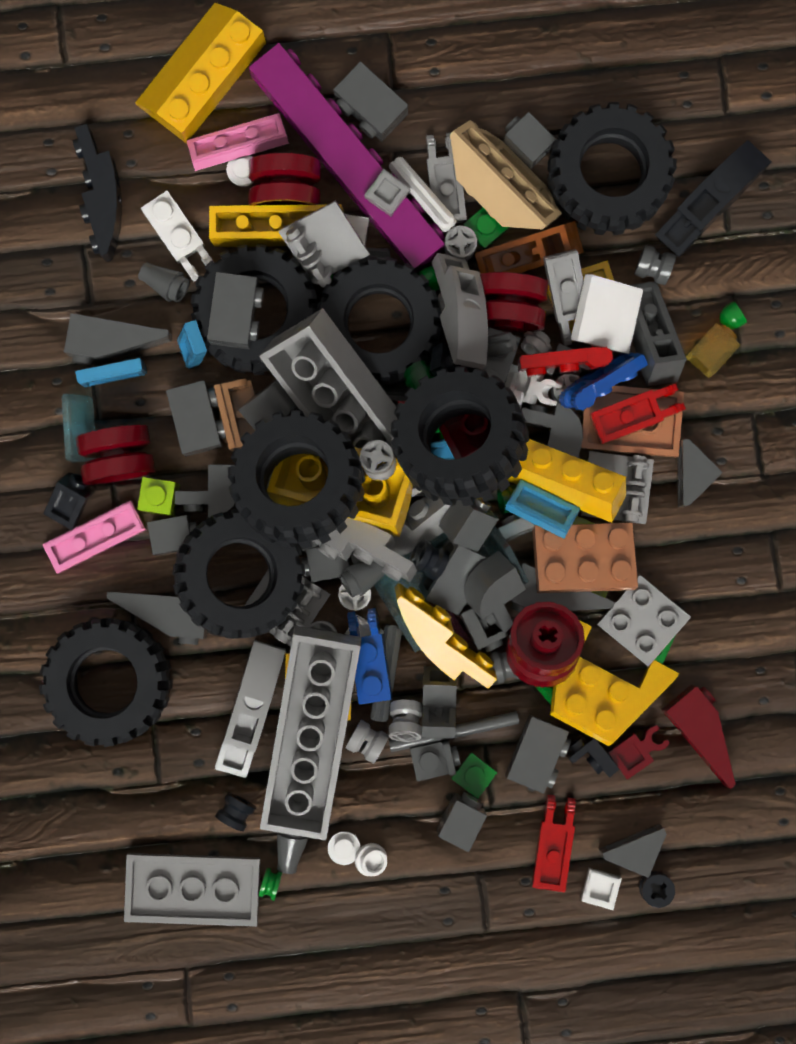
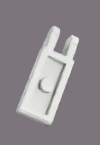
[141,190,213,282]

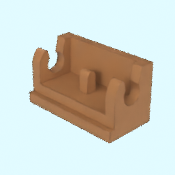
[214,379,255,452]

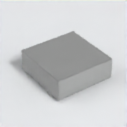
[364,169,410,217]

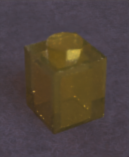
[686,323,741,378]

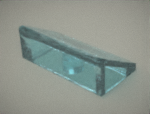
[62,394,97,463]

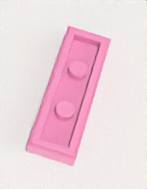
[186,113,289,171]
[42,500,146,574]

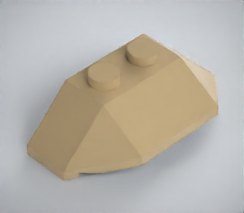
[450,120,562,230]

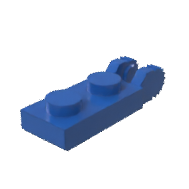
[559,352,648,410]
[347,608,393,705]

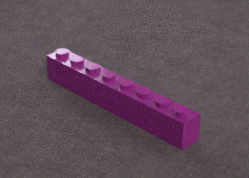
[249,43,445,273]

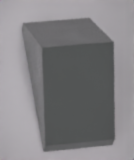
[677,439,723,507]
[599,824,667,878]

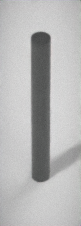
[389,711,520,753]

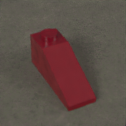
[661,685,736,789]

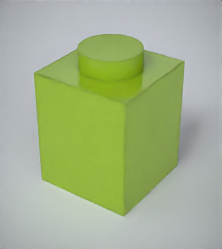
[137,477,180,517]

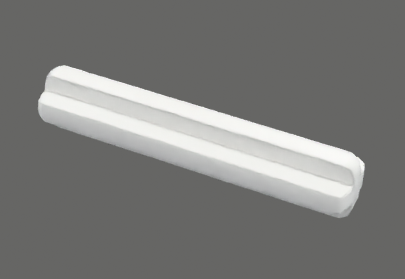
[389,157,456,232]

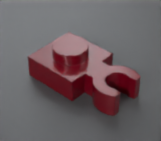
[607,724,670,780]

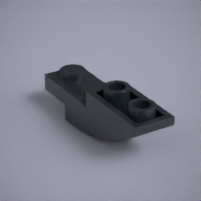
[73,124,122,262]
[655,140,772,258]

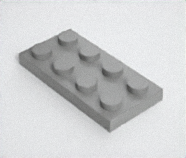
[124,853,261,927]

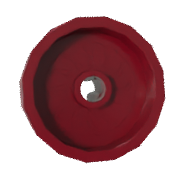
[249,153,321,205]
[480,272,549,332]
[75,425,156,485]
[506,602,585,687]

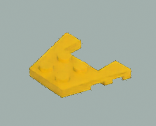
[550,620,679,746]

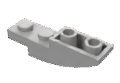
[432,253,488,370]
[350,496,451,564]
[312,518,417,582]
[214,640,286,778]

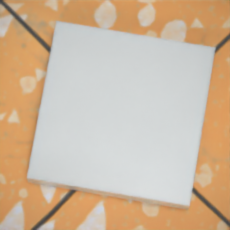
[571,274,643,354]

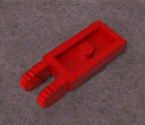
[517,346,613,377]
[589,383,686,445]
[531,795,576,893]

